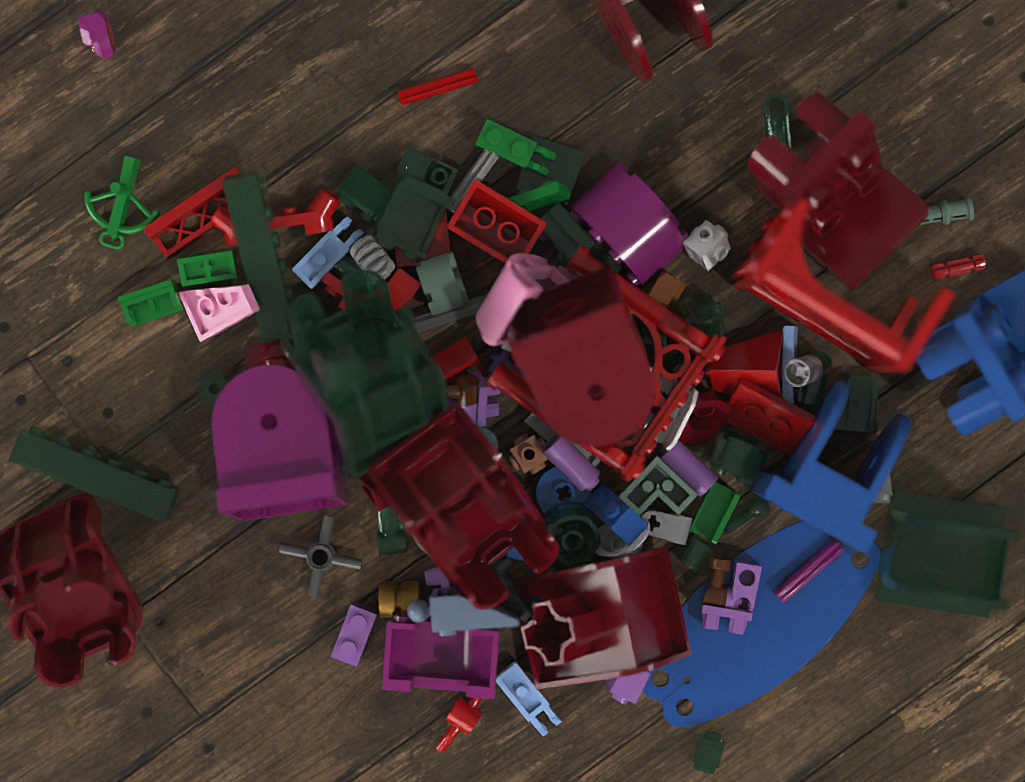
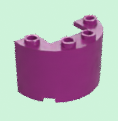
[569,162,689,288]
[382,615,499,699]

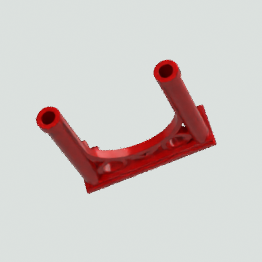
[486,245,726,481]

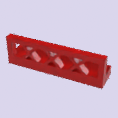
[143,167,258,258]

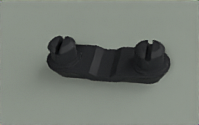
[490,554,542,623]

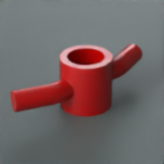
[436,696,483,753]

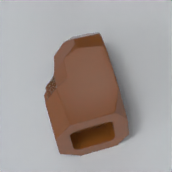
[648,271,686,308]

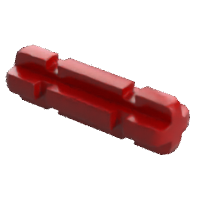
[931,253,986,280]

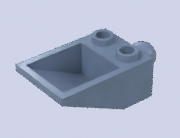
[407,587,519,636]

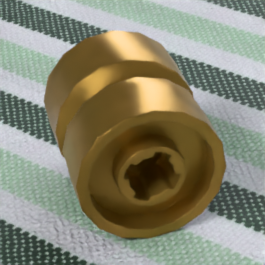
[379,581,420,618]

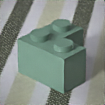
[617,455,698,516]

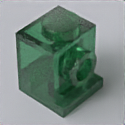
[196,369,230,407]

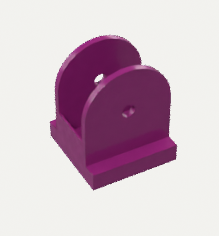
[212,365,349,522]

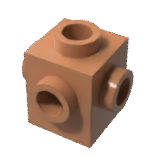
[508,433,548,475]

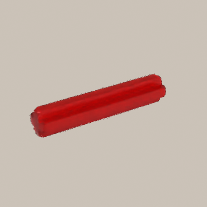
[398,68,478,105]

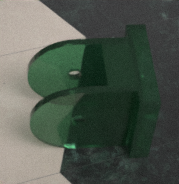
[874,490,1022,618]

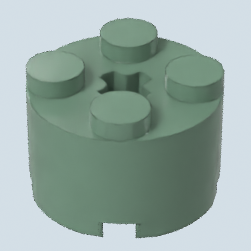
[415,252,469,316]

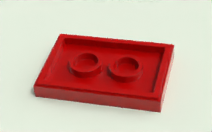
[726,378,817,456]

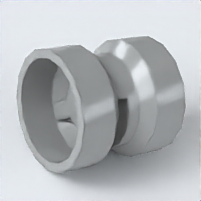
[785,355,823,387]

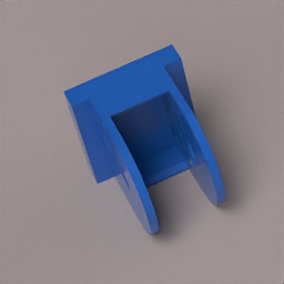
[750,380,911,553]

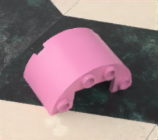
[476,253,578,346]

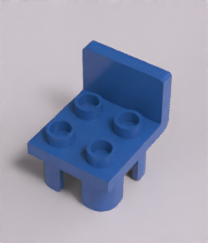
[916,269,1025,436]

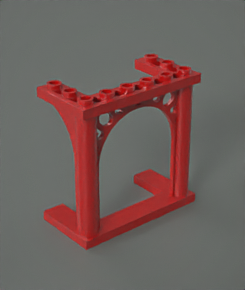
[731,198,955,373]

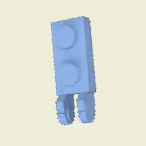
[292,217,364,290]
[496,660,562,736]

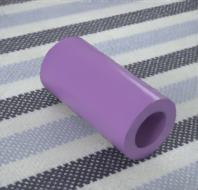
[541,434,600,491]
[659,440,719,497]

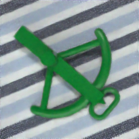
[84,156,160,249]

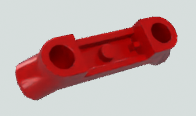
[210,189,340,246]

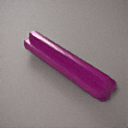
[775,539,844,602]

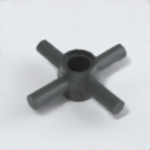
[279,515,363,598]

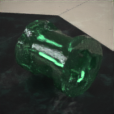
[677,536,713,572]

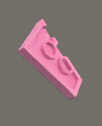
[178,284,260,342]

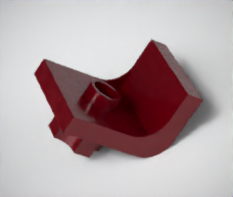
[513,546,692,690]

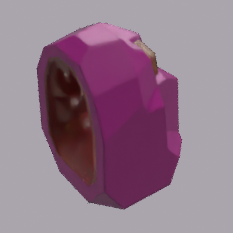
[78,13,116,59]

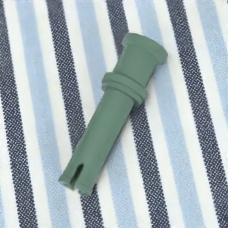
[920,196,974,225]

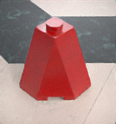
[706,331,783,398]

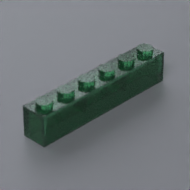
[222,170,300,343]
[8,426,181,522]

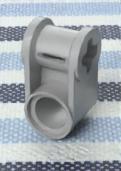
[640,508,692,545]

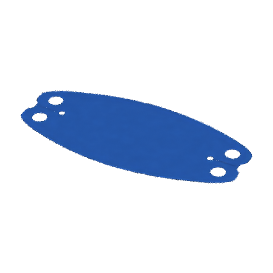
[642,521,881,727]

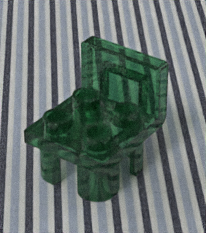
[280,270,449,478]

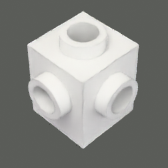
[683,220,731,271]

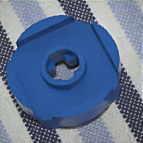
[536,466,591,521]

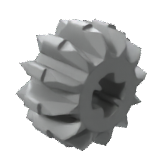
[350,235,395,283]

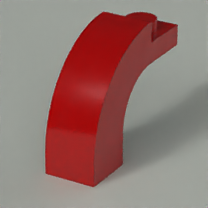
[322,268,422,317]

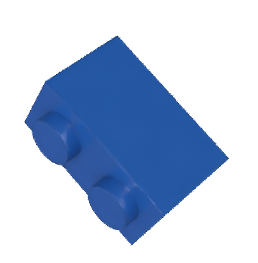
[584,484,649,546]

